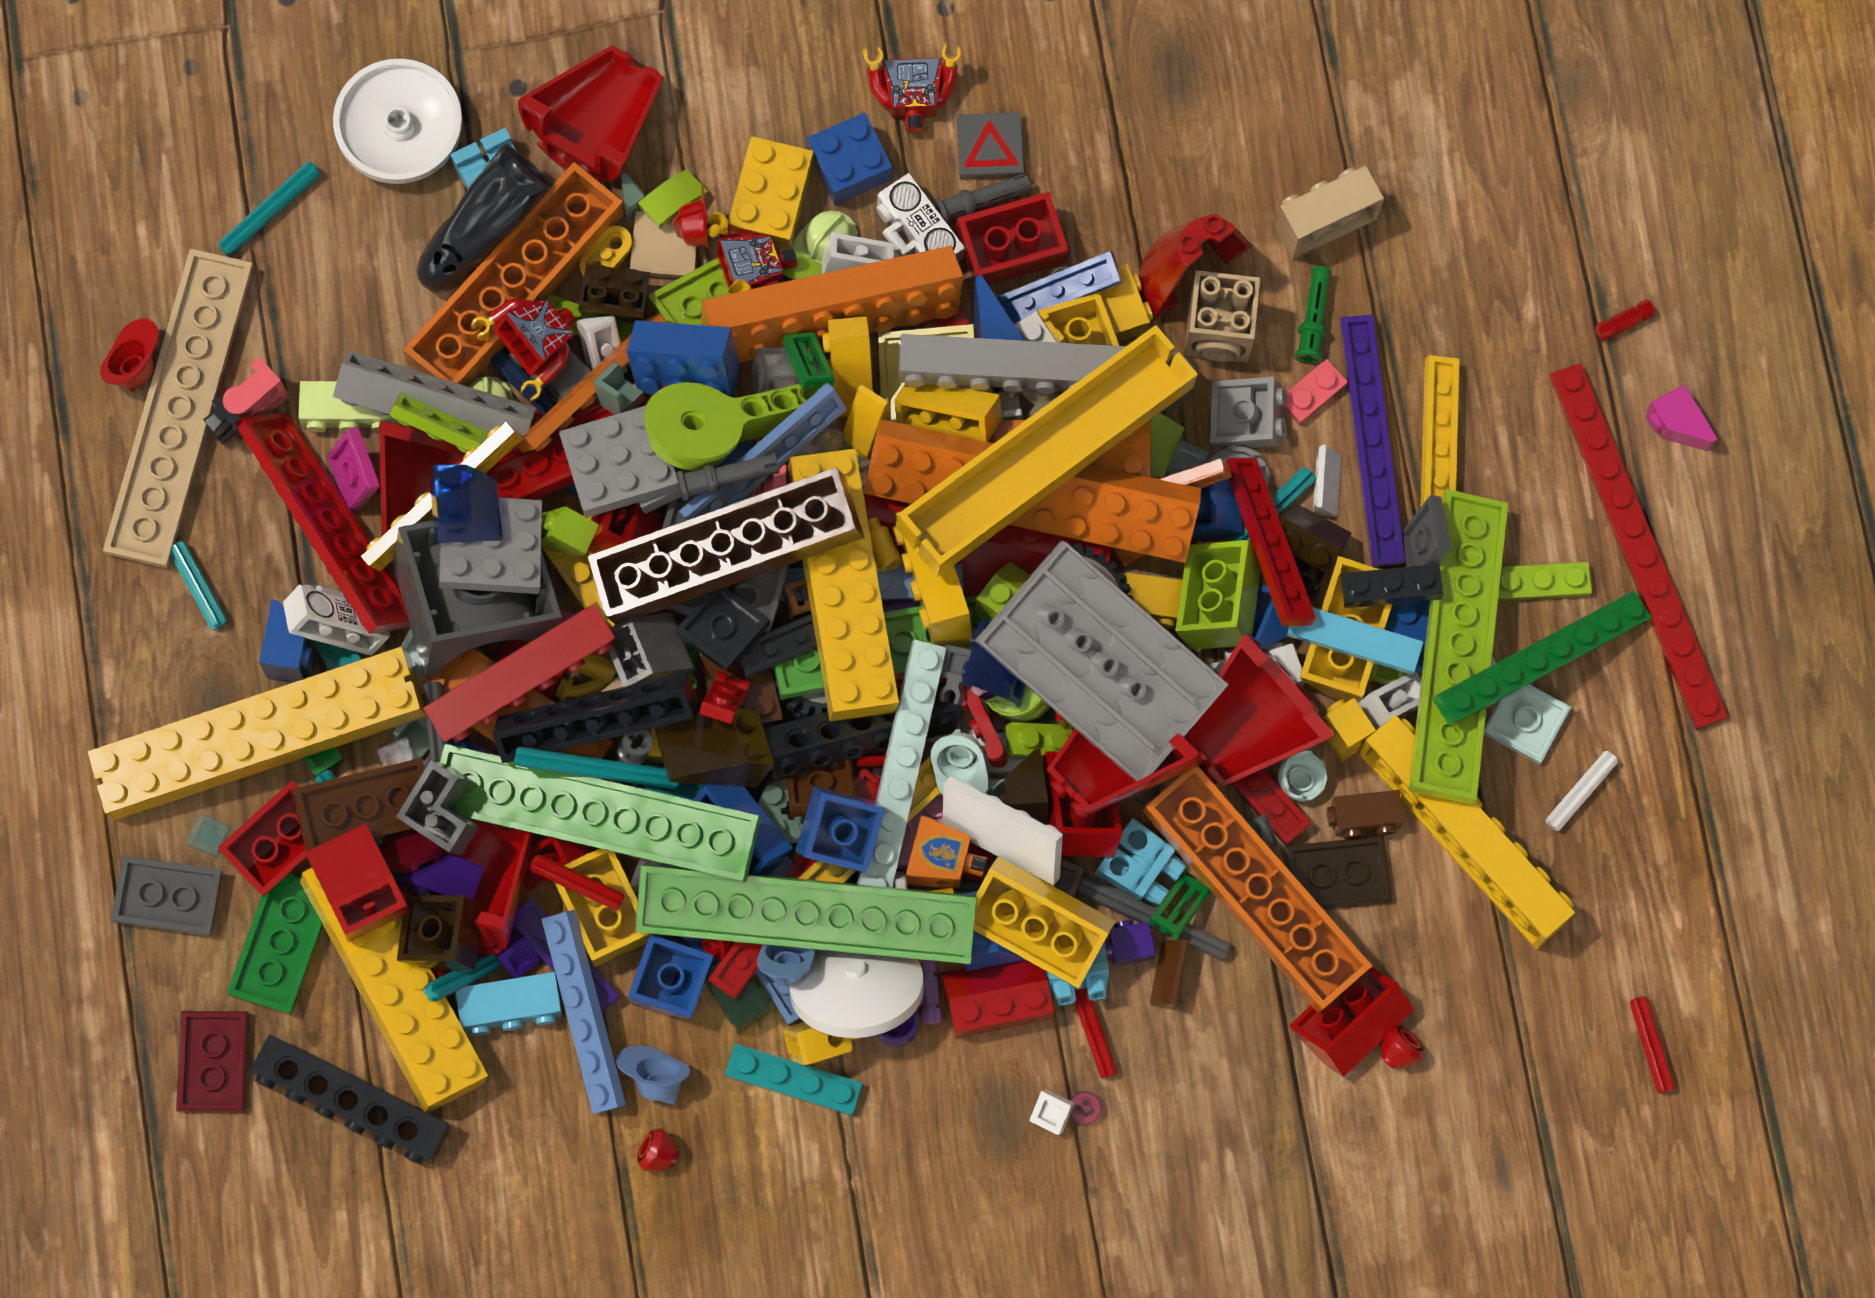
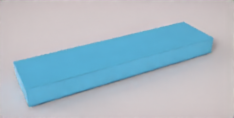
[1287,607,1423,675]

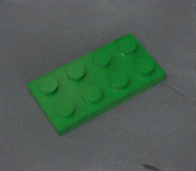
[226,874,323,1016]

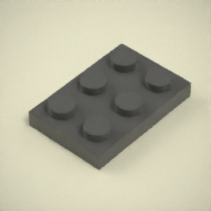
[111,856,223,937]

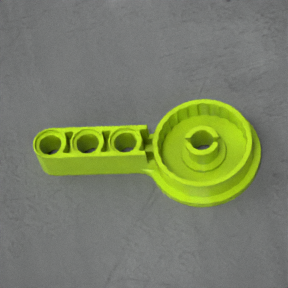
[644,382,823,471]

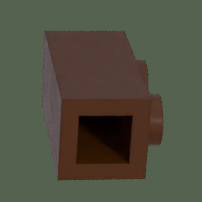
[1326,790,1404,839]

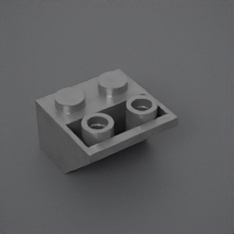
[608,613,696,687]

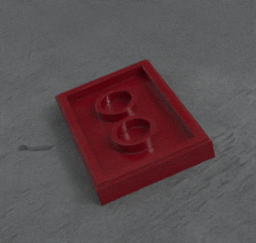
[176,1011,249,1113]

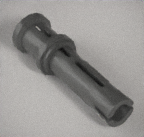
[934,173,1032,225]
[677,453,780,501]
[615,730,652,785]

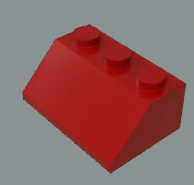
[217,780,307,897]
[941,960,1054,1039]
[1289,967,1415,1077]

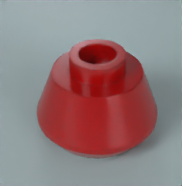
[1381,1026,1424,1069]
[637,1127,680,1172]

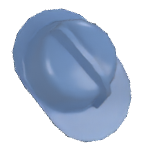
[757,944,815,986]
[616,1045,690,1104]

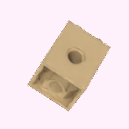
[1184,270,1260,363]

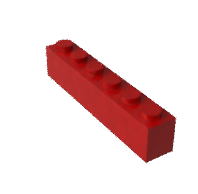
[423,601,617,743]

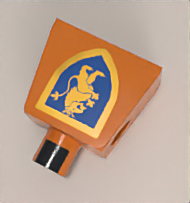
[906,816,987,889]

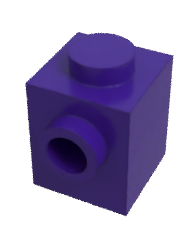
[1105,920,1155,967]

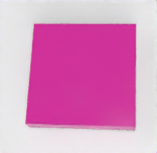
[327,427,380,513]

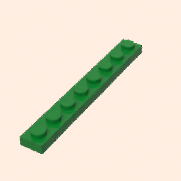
[1433,590,1652,727]

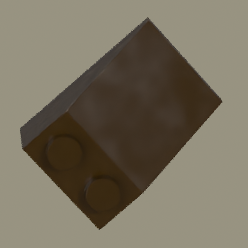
[654,709,774,788]

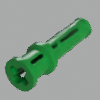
[1294,266,1332,365]

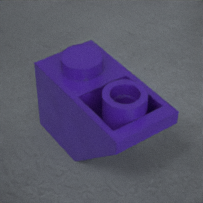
[401,854,485,900]

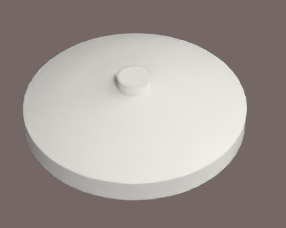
[333,59,463,184]
[789,949,924,1038]

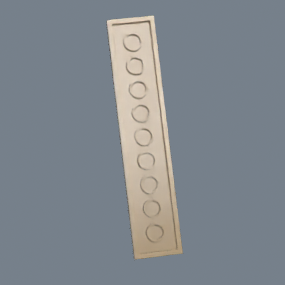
[103,248,254,569]

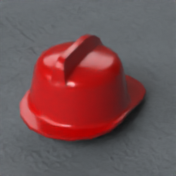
[673,186,713,251]
[100,318,159,392]

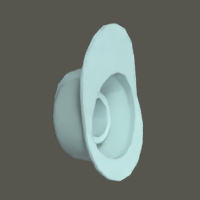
[931,729,988,795]

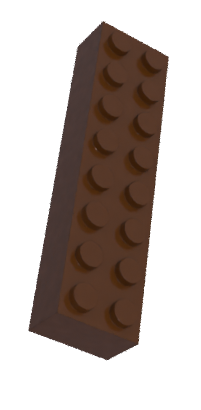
[588,467,865,625]

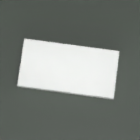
[942,776,1063,885]

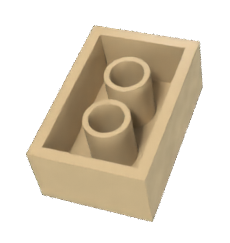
[1275,166,1384,260]

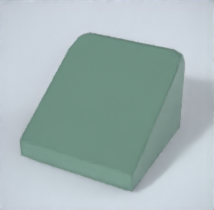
[621,173,645,220]

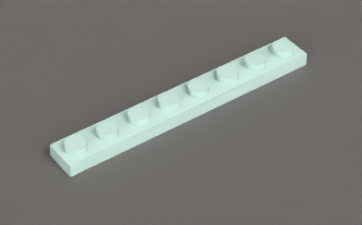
[857,640,946,887]

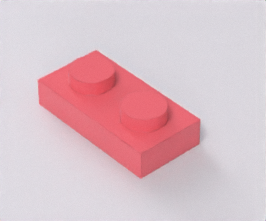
[1281,358,1348,426]

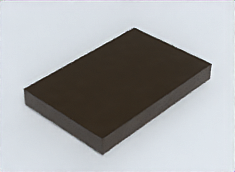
[1284,836,1392,909]

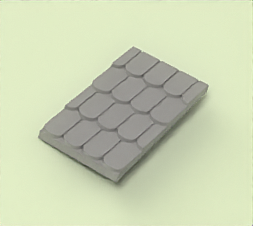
[975,541,1229,781]

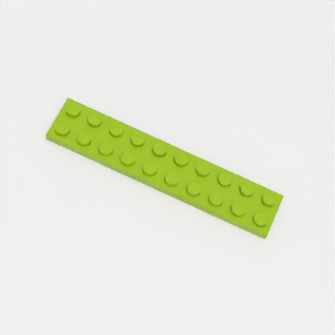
[1409,489,1508,805]

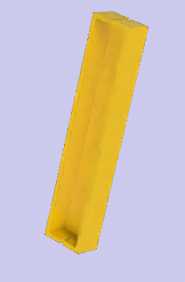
[895,325,1198,577]
[87,646,426,820]

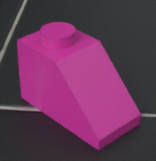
[1646,384,1718,451]

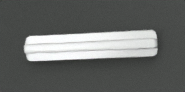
[1545,750,1618,832]

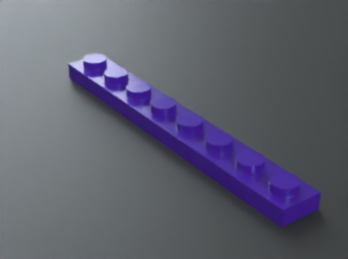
[1340,314,1405,568]

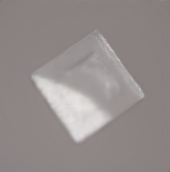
[377,737,418,766]

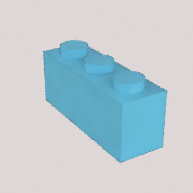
[455,972,563,1036]

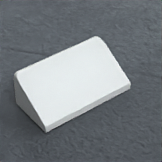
[576,315,628,373]
[1313,445,1341,517]

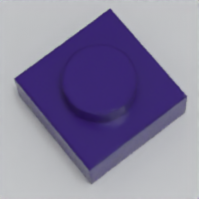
[495,932,541,979]

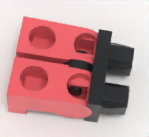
[203,357,290,445]

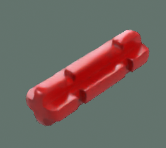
[1595,299,1656,341]

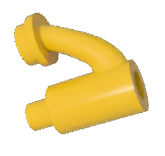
[868,517,902,572]
[555,653,616,702]

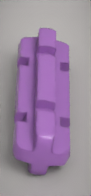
[919,960,942,1025]

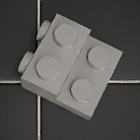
[1210,377,1287,448]

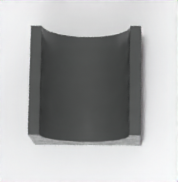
[393,519,562,679]

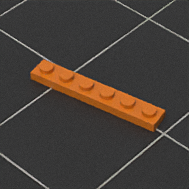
[517,314,668,453]

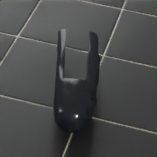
[416,143,554,293]

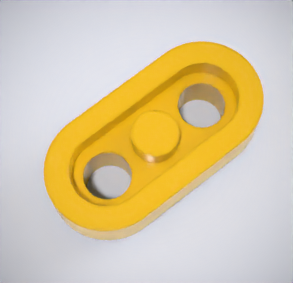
[579,226,632,278]

